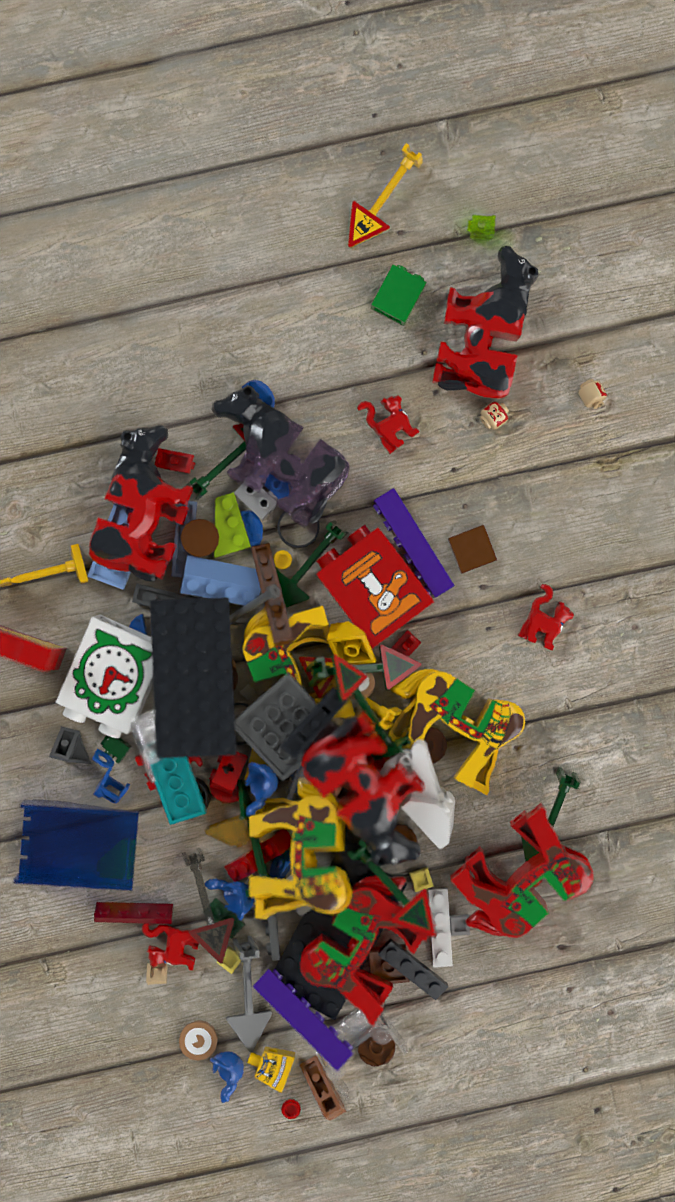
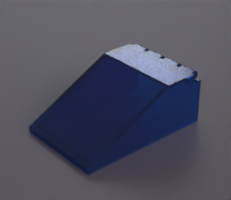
[13,799,139,891]

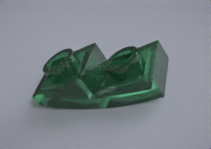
[203,898,246,939]

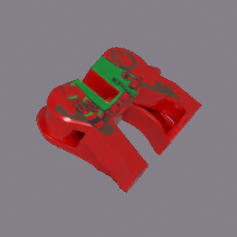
[451,803,593,938]
[300,876,436,1026]

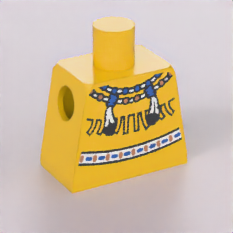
[247,1047,295,1093]

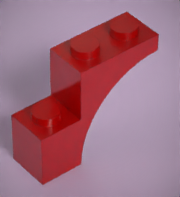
[224,829,292,882]

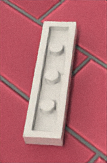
[428,888,453,967]

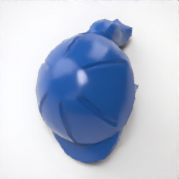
[245,762,278,817]
[204,879,254,921]
[210,1051,244,1103]

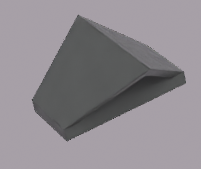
[49,726,91,764]

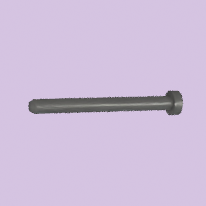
[230,584,281,624]

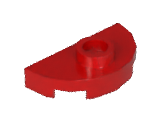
[209,780,239,804]

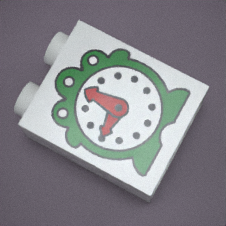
[56,614,153,738]

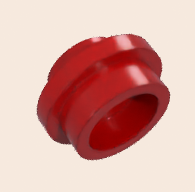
[281,1099,301,1119]

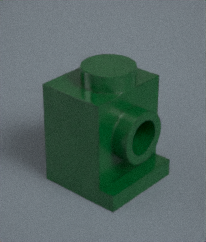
[100,735,132,764]

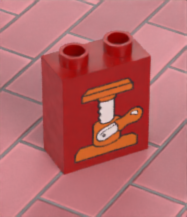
[316,525,435,649]

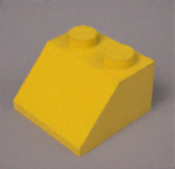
[327,621,376,665]

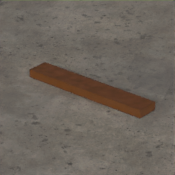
[251,543,294,647]

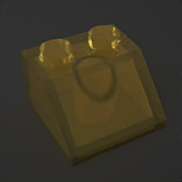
[205,814,250,848]

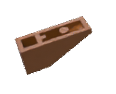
[300,1055,347,1121]

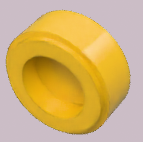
[273,550,292,570]

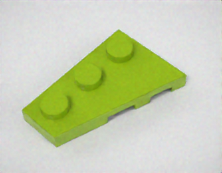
[214,492,251,558]

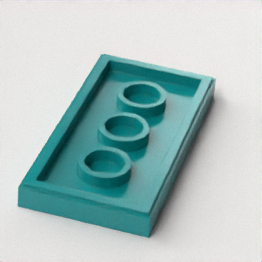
[144,748,207,825]

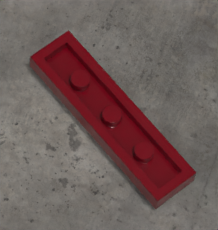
[94,902,174,924]

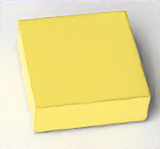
[409,867,434,892]
[216,946,241,974]

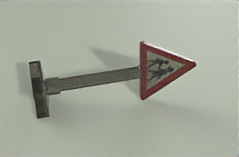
[182,848,234,964]

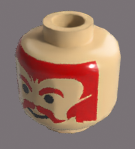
[578,379,607,409]
[480,401,509,430]

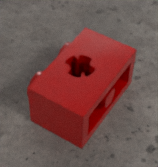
[209,751,248,795]

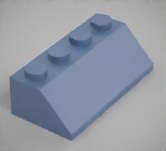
[180,555,261,608]

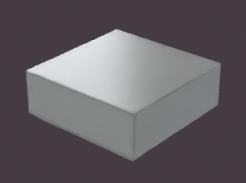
[449,914,470,936]

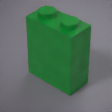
[371,265,427,326]

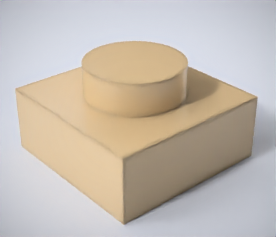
[146,963,168,985]

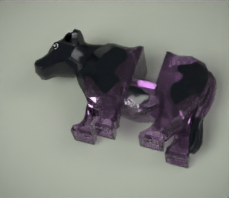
[211,385,350,528]

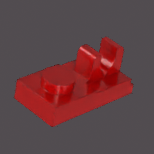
[154,448,195,474]
[390,630,422,657]

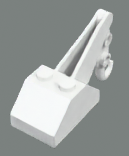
[380,740,455,849]

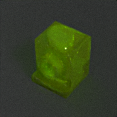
[467,215,496,240]

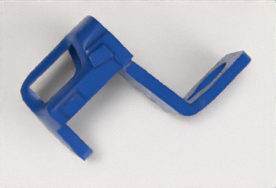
[92,749,130,804]

